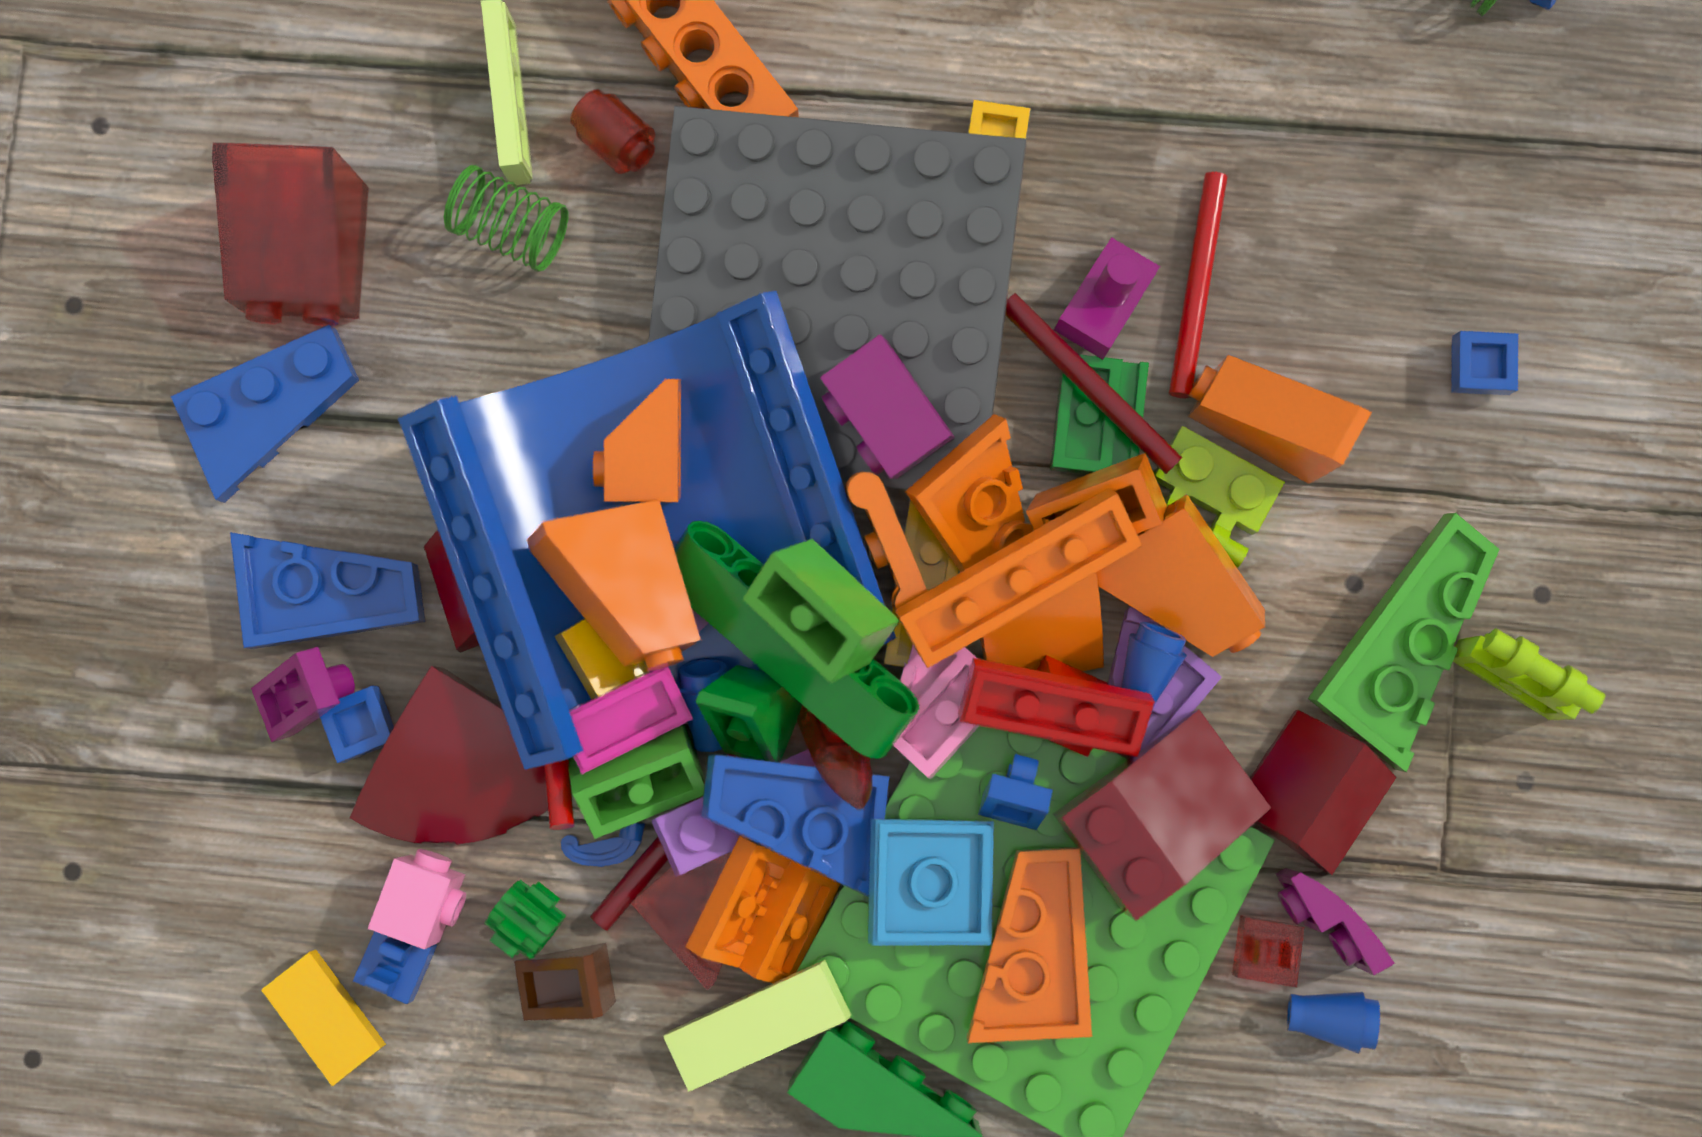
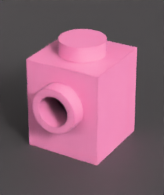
[368,849,466,949]

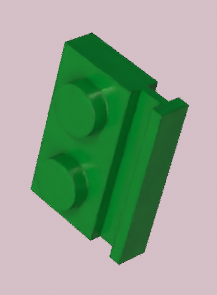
[1050,354,1149,475]

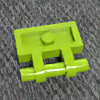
[1154,426,1285,568]
[1453,628,1605,720]

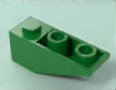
[787,1021,983,1137]

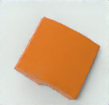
[980,572,1104,671]
[685,836,840,983]

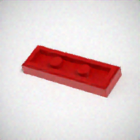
[958,658,1155,757]

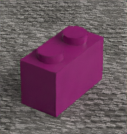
[820,334,955,479]

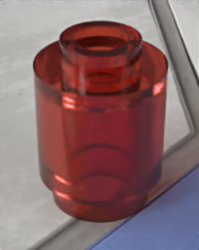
[570,89,655,174]

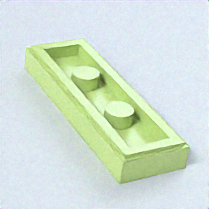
[481,0,533,186]
[663,960,851,1092]

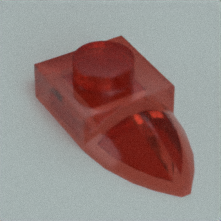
[797,706,873,810]

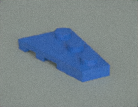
[171,324,359,503]
[230,532,425,649]
[701,755,889,897]

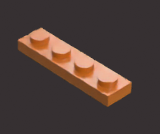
[894,488,1143,669]

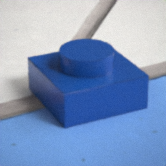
[1451,331,1518,395]
[320,686,394,763]

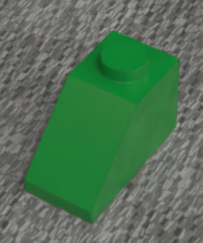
[695,665,803,763]

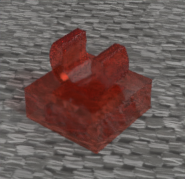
[1232,915,1305,988]

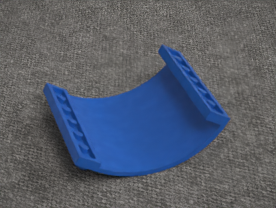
[398,291,896,770]

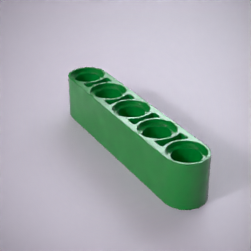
[674,521,919,759]

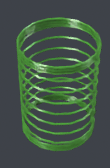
[443,165,569,272]

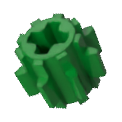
[484,879,566,960]

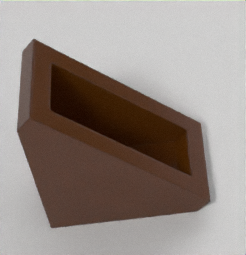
[514,943,616,1021]

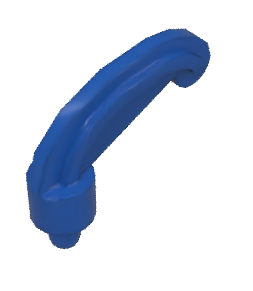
[561,821,645,867]

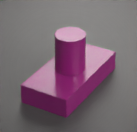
[1053,237,1160,360]
[251,647,355,742]

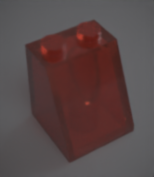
[212,142,369,326]

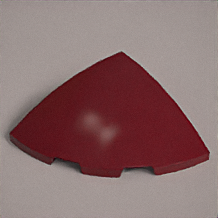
[350,666,572,845]

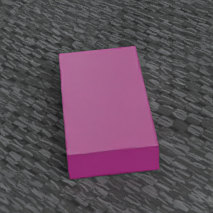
[569,667,693,774]

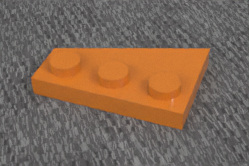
[905,414,1033,573]
[967,847,1092,1043]

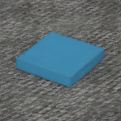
[868,819,994,945]

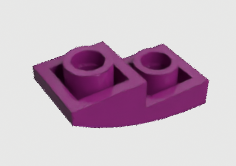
[1275,868,1395,975]

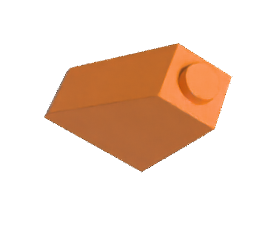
[1188,355,1372,484]
[1097,494,1265,657]
[527,499,701,671]

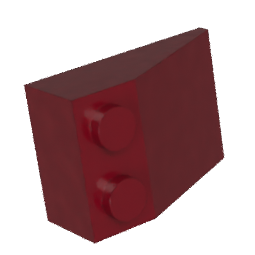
[1053,709,1271,921]

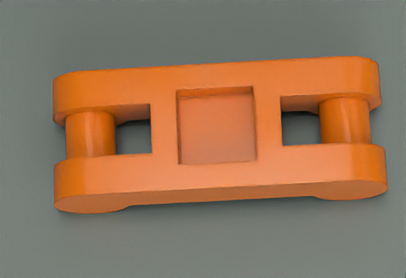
[845,471,927,610]

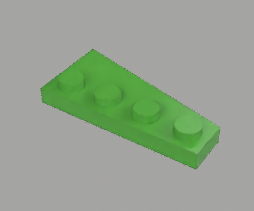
[1308,513,1500,772]

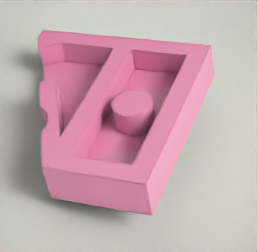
[893,645,979,779]

